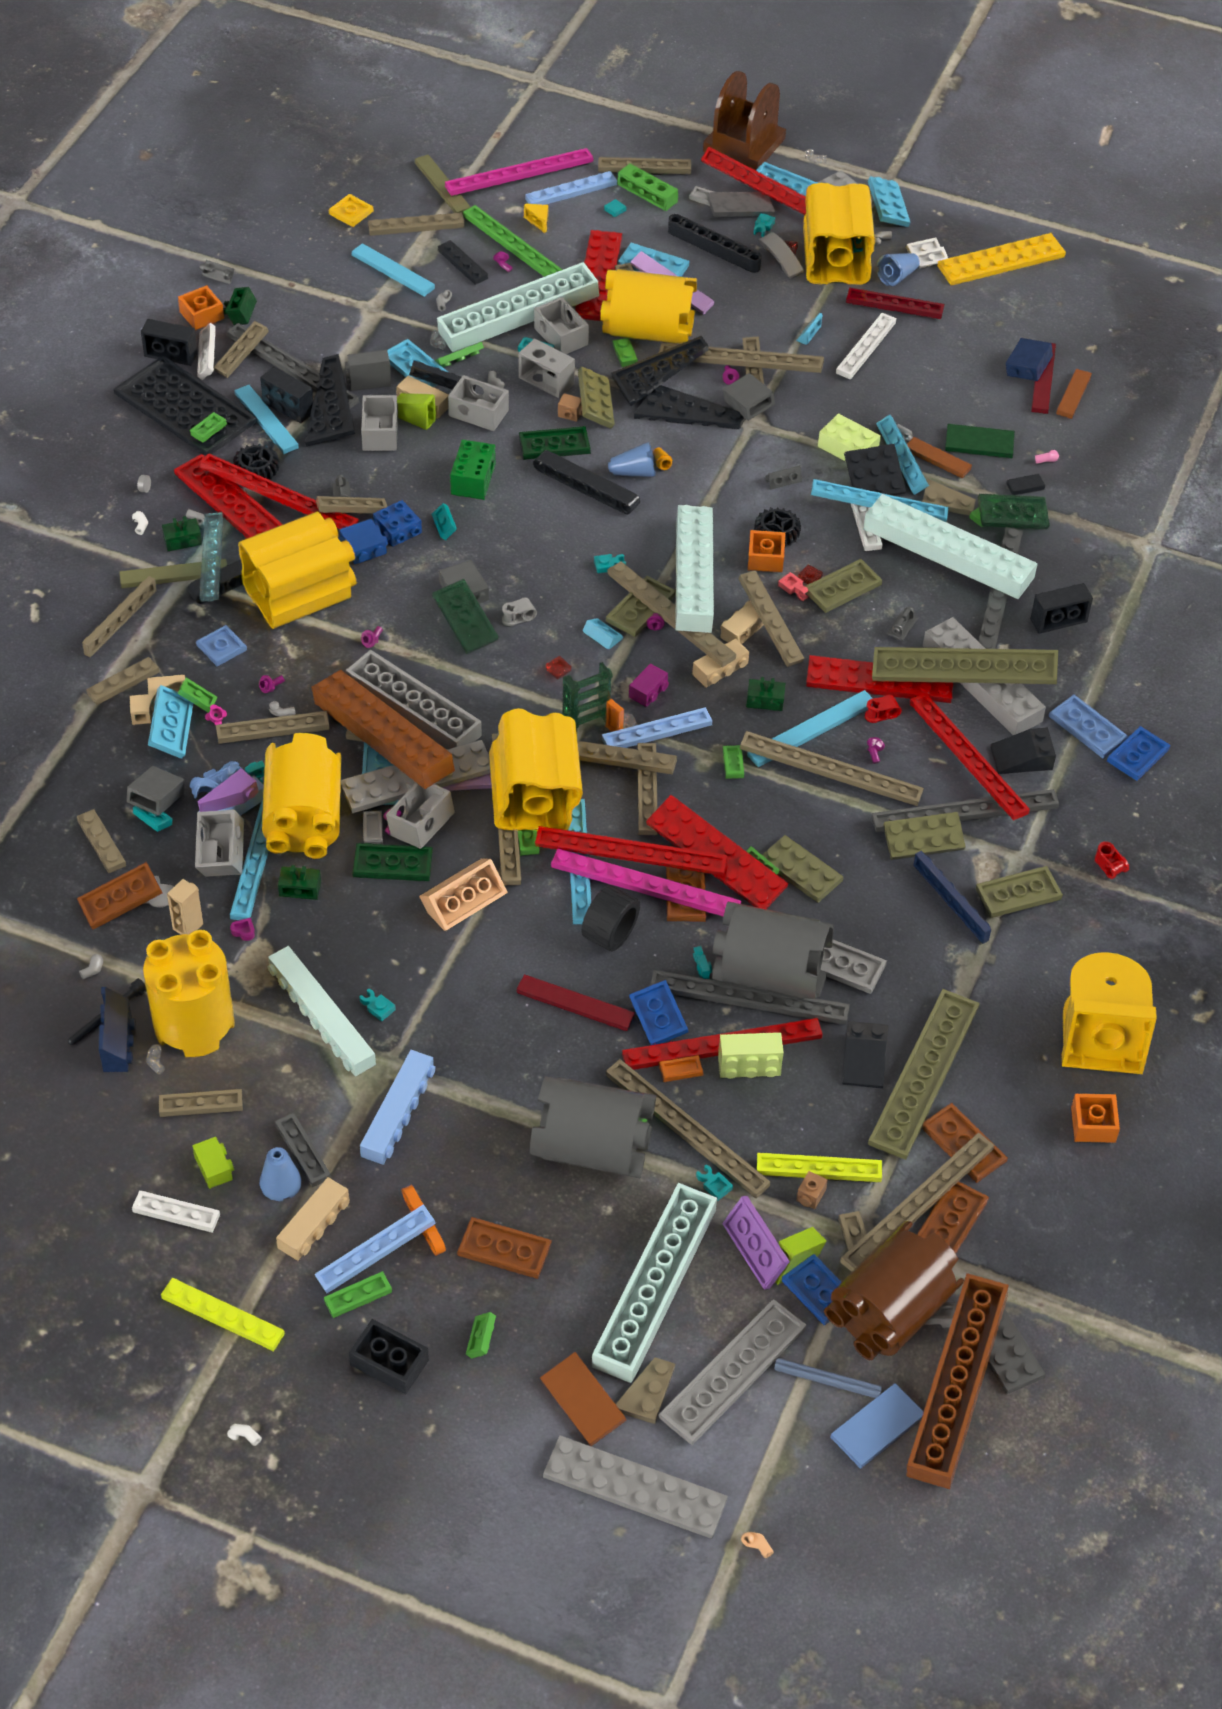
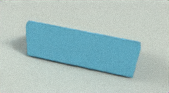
[797,313,822,345]
[583,618,623,649]

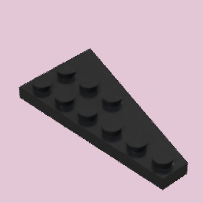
[611,335,709,406]

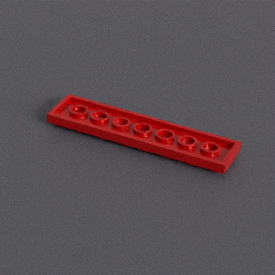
[575,230,622,321]
[174,454,283,538]
[806,655,953,703]
[646,795,788,909]

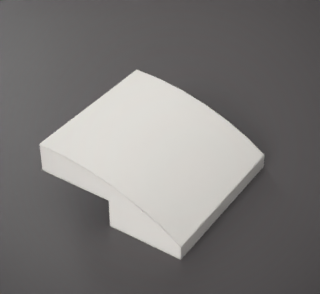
[906,238,948,268]

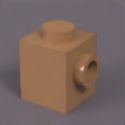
[558,394,583,422]
[796,1171,828,1209]

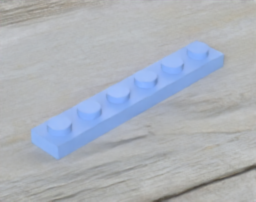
[525,171,617,205]
[602,707,712,748]
[315,1205,436,1293]

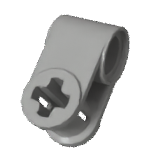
[502,598,537,627]

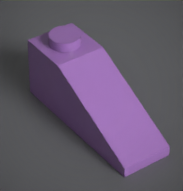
[197,768,259,812]

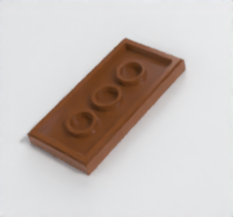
[77,862,163,930]
[666,867,706,922]
[922,1103,1008,1183]
[917,1181,989,1254]
[457,1217,552,1279]
[540,1352,627,1447]

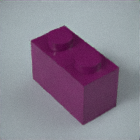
[629,663,669,707]

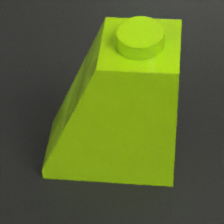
[397,393,436,430]
[775,1227,827,1285]

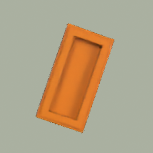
[606,699,624,732]
[659,1055,703,1082]

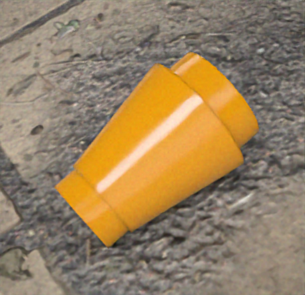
[653,447,672,470]

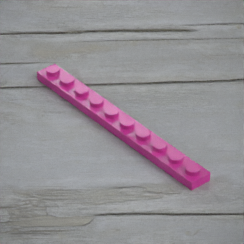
[445,148,593,196]
[551,849,741,917]

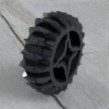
[233,443,280,479]
[754,507,801,547]

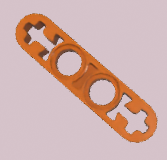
[401,1185,446,1256]

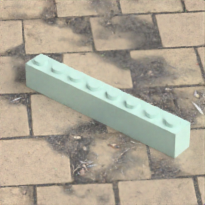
[268,946,376,1077]

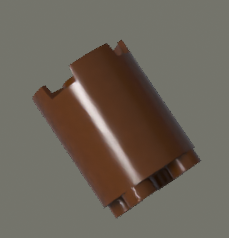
[824,1221,964,1361]

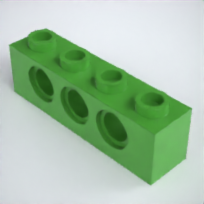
[618,164,678,211]

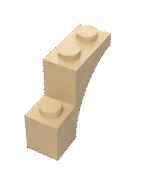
[130,675,185,725]

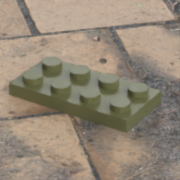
[578,366,615,429]
[805,559,882,613]
[606,576,676,637]
[883,812,966,860]
[762,835,843,903]
[975,866,1063,918]

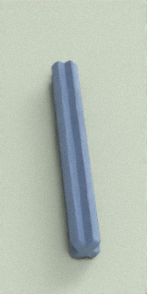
[774,1358,881,1398]

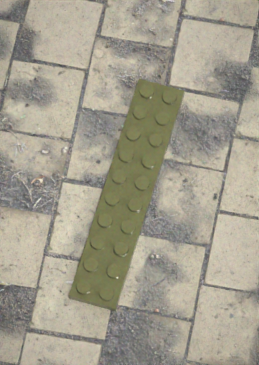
[872,647,1058,684]
[868,989,980,1160]

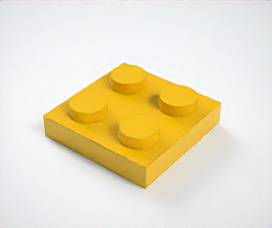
[329,194,374,227]

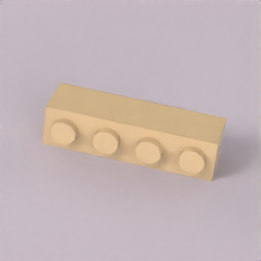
[276,1177,350,1261]

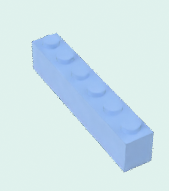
[360,1050,436,1165]

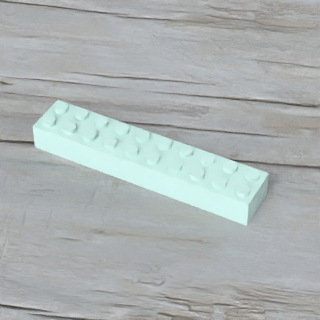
[437,262,599,352]
[863,494,1037,599]
[675,505,714,633]
[592,1183,717,1384]

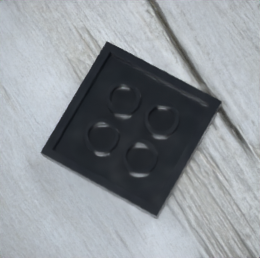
[844,444,906,496]

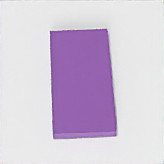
[722,1196,790,1290]

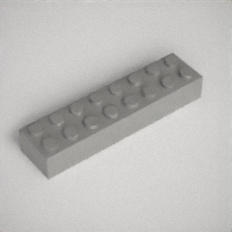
[923,617,1046,735]
[346,650,482,750]

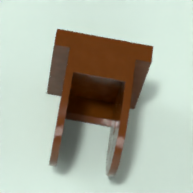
[703,71,786,171]

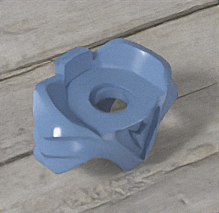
[189,761,241,799]

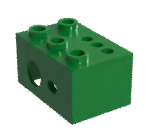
[450,439,496,500]

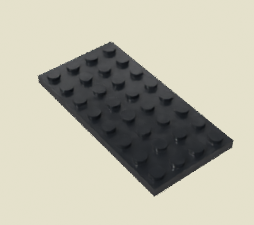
[114,356,257,456]

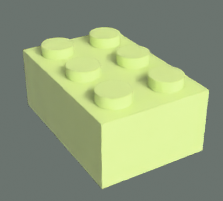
[818,413,881,461]
[718,1033,783,1079]

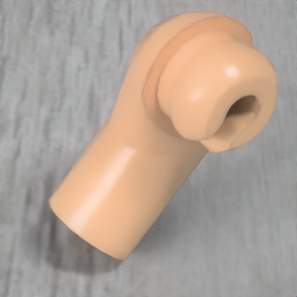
[741,1532,774,1558]

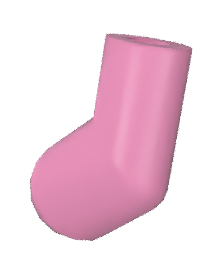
[1035,450,1059,464]

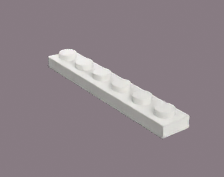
[836,313,896,380]

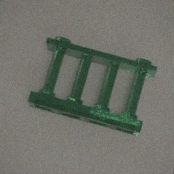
[562,662,613,733]

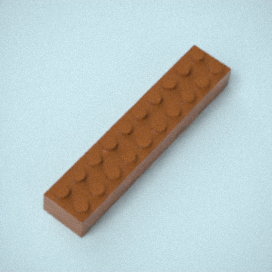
[311,670,455,789]
[907,1273,1009,1489]

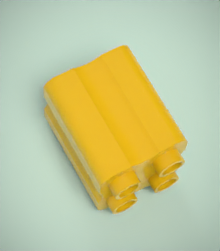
[803,183,875,285]
[238,512,356,629]
[489,708,583,832]

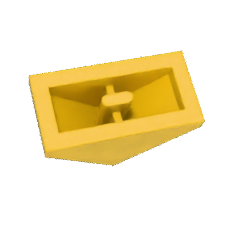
[524,204,548,233]

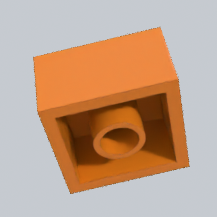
[178,285,224,330]
[747,530,785,572]
[1071,1094,1120,1143]

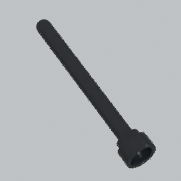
[68,978,147,1045]

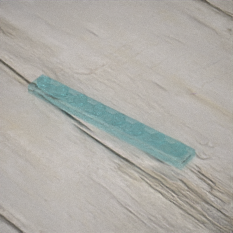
[200,512,224,602]

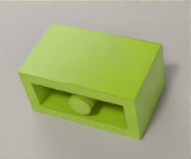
[192,1137,234,1189]

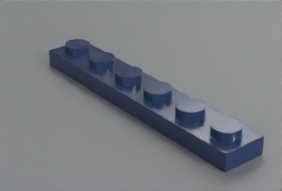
[913,850,991,944]

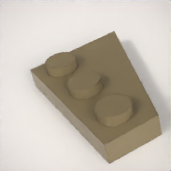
[922,479,976,516]
[616,1357,675,1424]

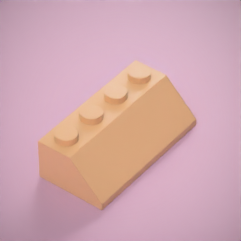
[419,859,508,931]

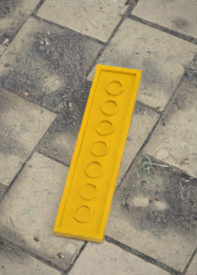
[937,233,1066,286]

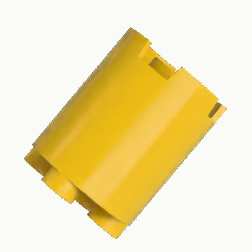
[601,269,697,344]
[262,733,341,859]
[143,930,235,1057]

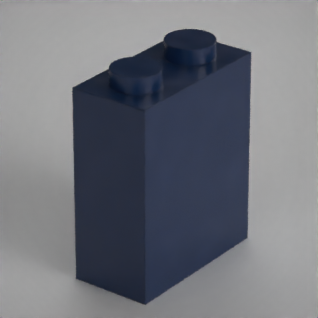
[1006,338,1053,381]

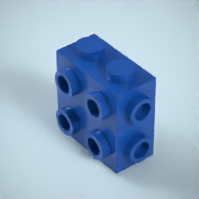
[373,500,422,547]
[338,519,388,565]

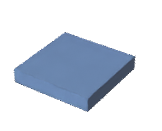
[196,625,247,666]

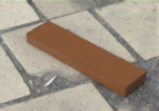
[1056,369,1092,419]
[907,437,972,479]

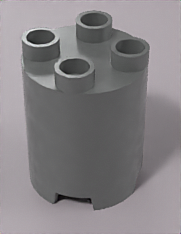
[712,901,834,1000]
[530,1076,656,1178]

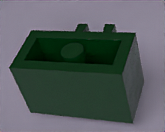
[223,287,257,325]
[162,516,202,552]
[746,677,786,711]
[278,865,321,900]

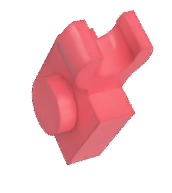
[778,572,808,601]

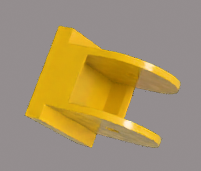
[1062,952,1157,1074]

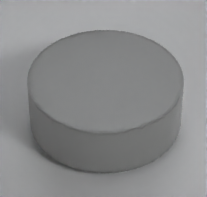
[137,475,151,493]

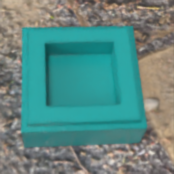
[604,199,626,217]

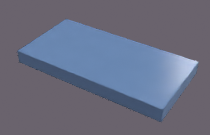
[1048,695,1129,759]
[830,1383,923,1469]

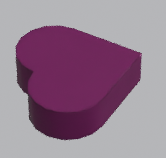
[230,917,255,941]

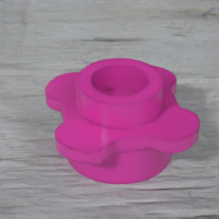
[205,705,227,725]

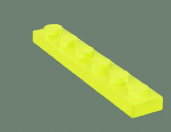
[757,1153,882,1182]
[161,1278,285,1351]

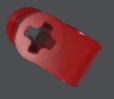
[864,695,902,723]
[1094,841,1129,879]

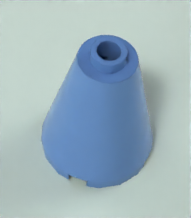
[877,253,920,286]
[608,442,656,477]
[259,1147,302,1201]

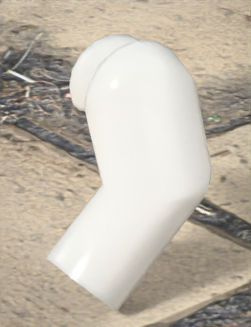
[132,511,148,535]
[227,1424,262,1446]

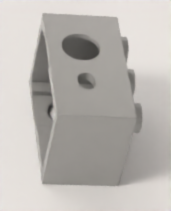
[534,297,589,354]
[519,339,575,398]
[448,375,509,431]
[361,395,398,451]
[386,783,455,849]
[195,810,244,877]

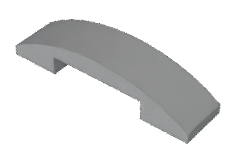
[758,232,804,279]

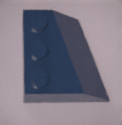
[99,987,136,1072]

